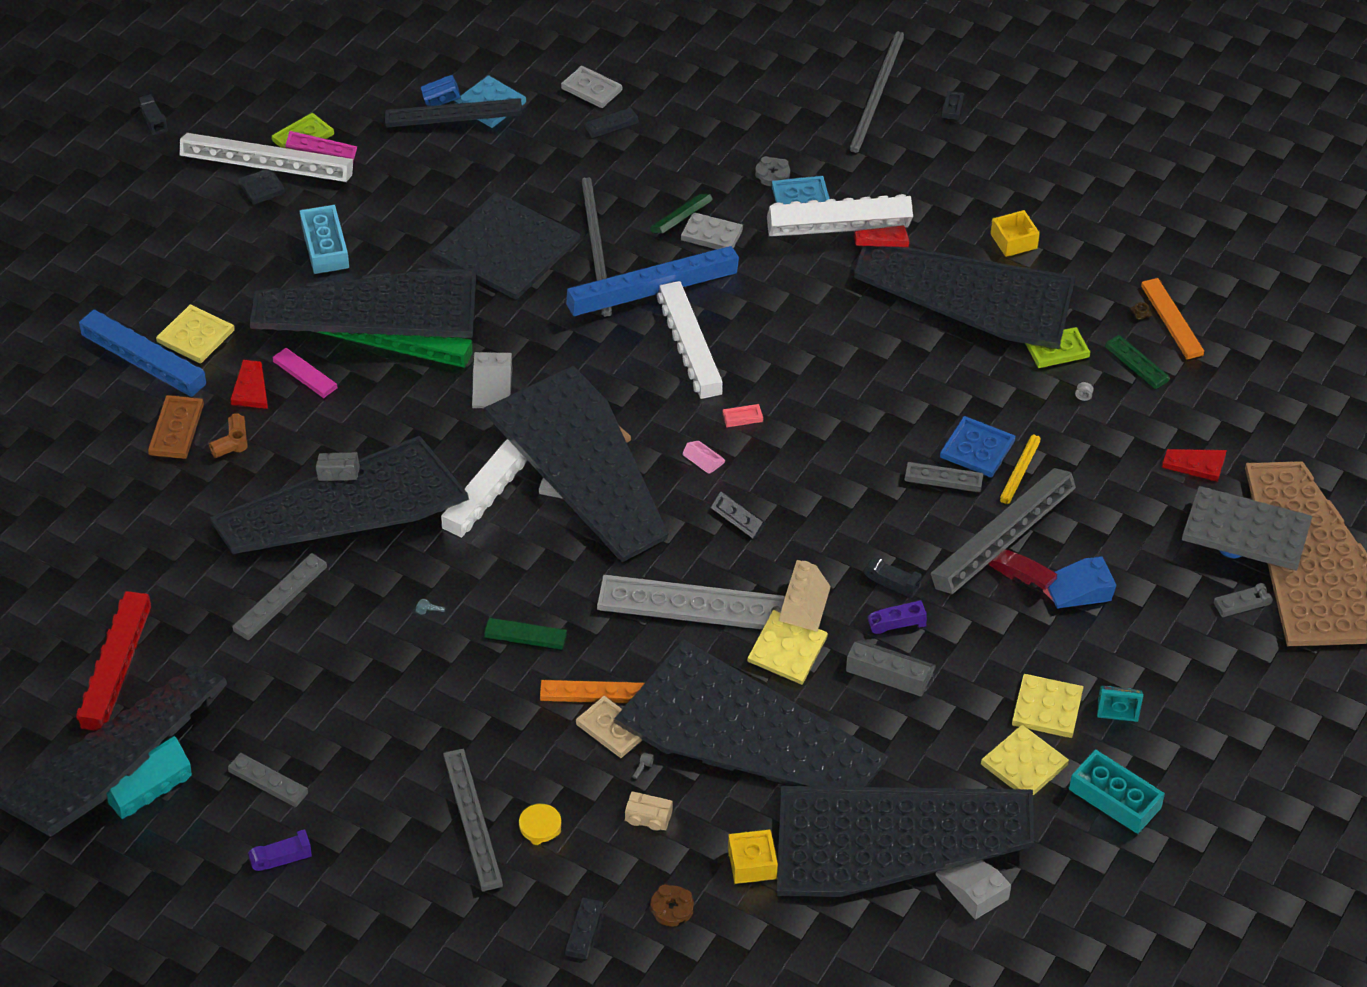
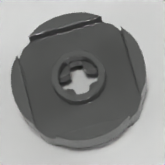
[755,156,790,186]

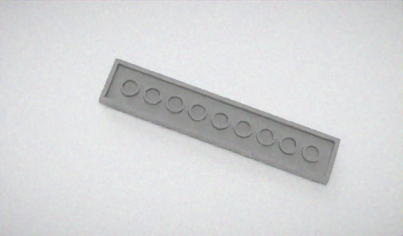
[597,575,785,629]

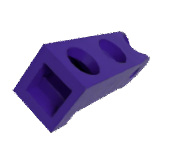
[867,600,927,634]
[248,829,312,871]

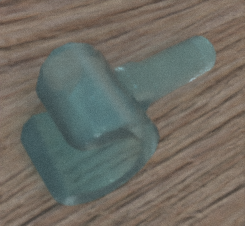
[416,599,445,614]

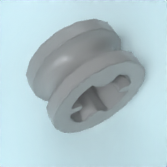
[1075,382,1093,401]

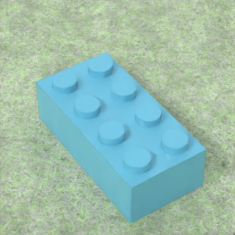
[300,205,349,274]

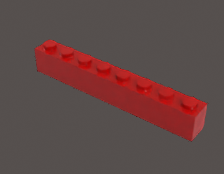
[77,591,151,731]

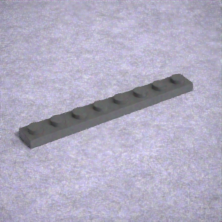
[443,749,503,891]

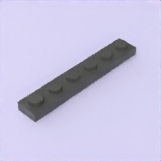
[233,553,327,640]

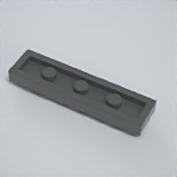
[905,462,983,492]
[228,753,308,807]

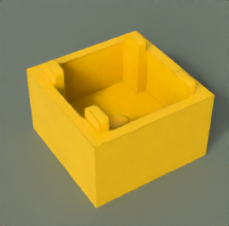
[991,210,1040,257]
[728,829,778,884]

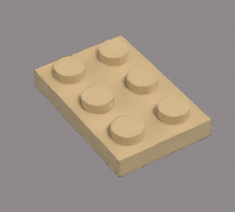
[576,696,642,758]

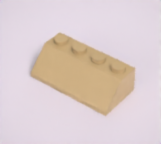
[779,560,831,632]

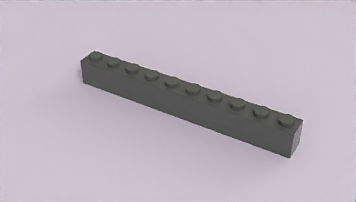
[931,468,1076,594]

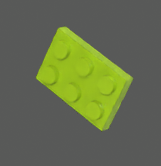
[272,113,334,150]
[1025,327,1090,368]

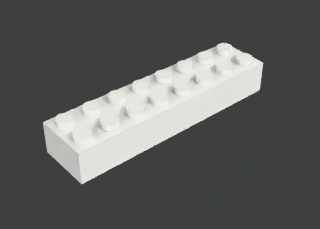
[767,194,913,236]

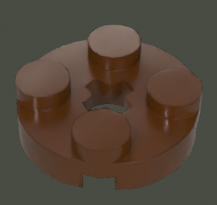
[651,885,694,926]

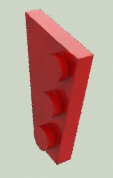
[854,225,909,247]
[231,360,268,409]
[1162,449,1227,482]

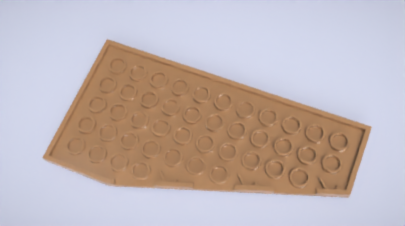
[1245,462,1367,646]

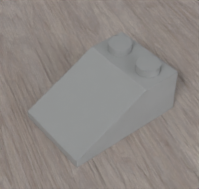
[472,352,512,408]
[936,860,1011,920]

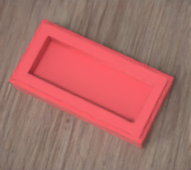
[722,404,763,427]

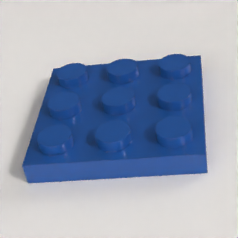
[940,416,1016,478]

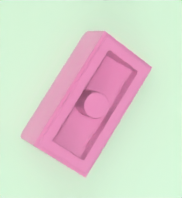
[683,441,725,473]

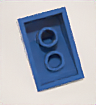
[1048,556,1117,608]

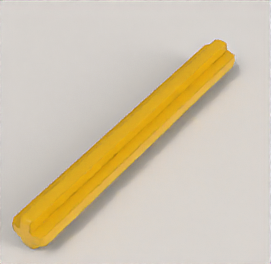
[1000,434,1041,504]

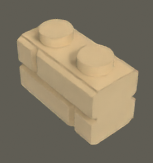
[625,791,673,831]

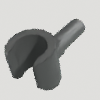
[632,753,653,779]

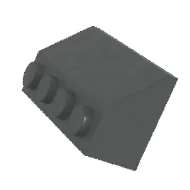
[846,640,936,697]

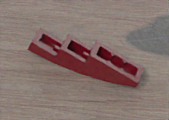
[988,549,1058,590]

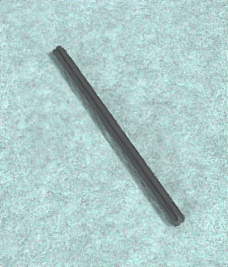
[850,31,904,153]
[582,177,612,317]

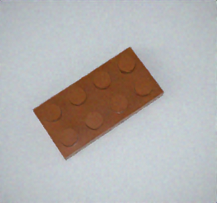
[148,395,204,459]

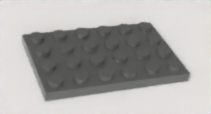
[1182,486,1313,571]

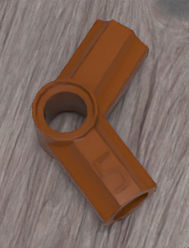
[209,413,248,458]

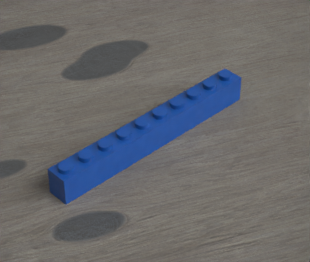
[566,246,739,316]

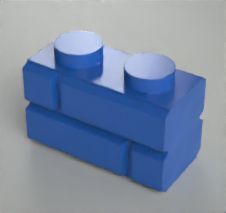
[421,75,461,106]

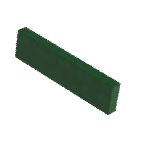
[650,194,713,233]
[1105,335,1170,389]
[485,618,567,650]

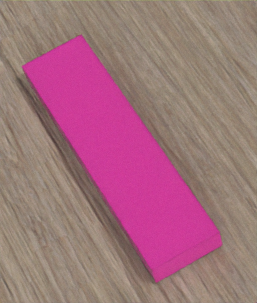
[285,131,357,162]
[273,348,337,398]

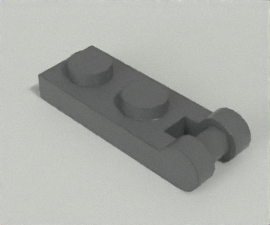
[1214,583,1273,617]

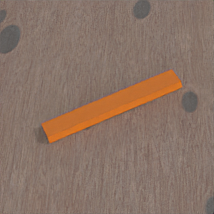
[1141,278,1204,360]

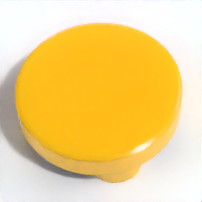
[519,804,561,845]

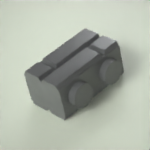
[316,452,360,481]

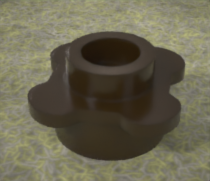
[1131,302,1152,319]

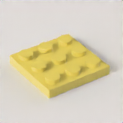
[156,304,234,364]
[748,610,828,685]
[1012,674,1084,738]
[981,725,1069,795]

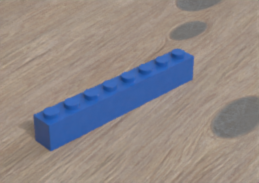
[79,310,206,397]

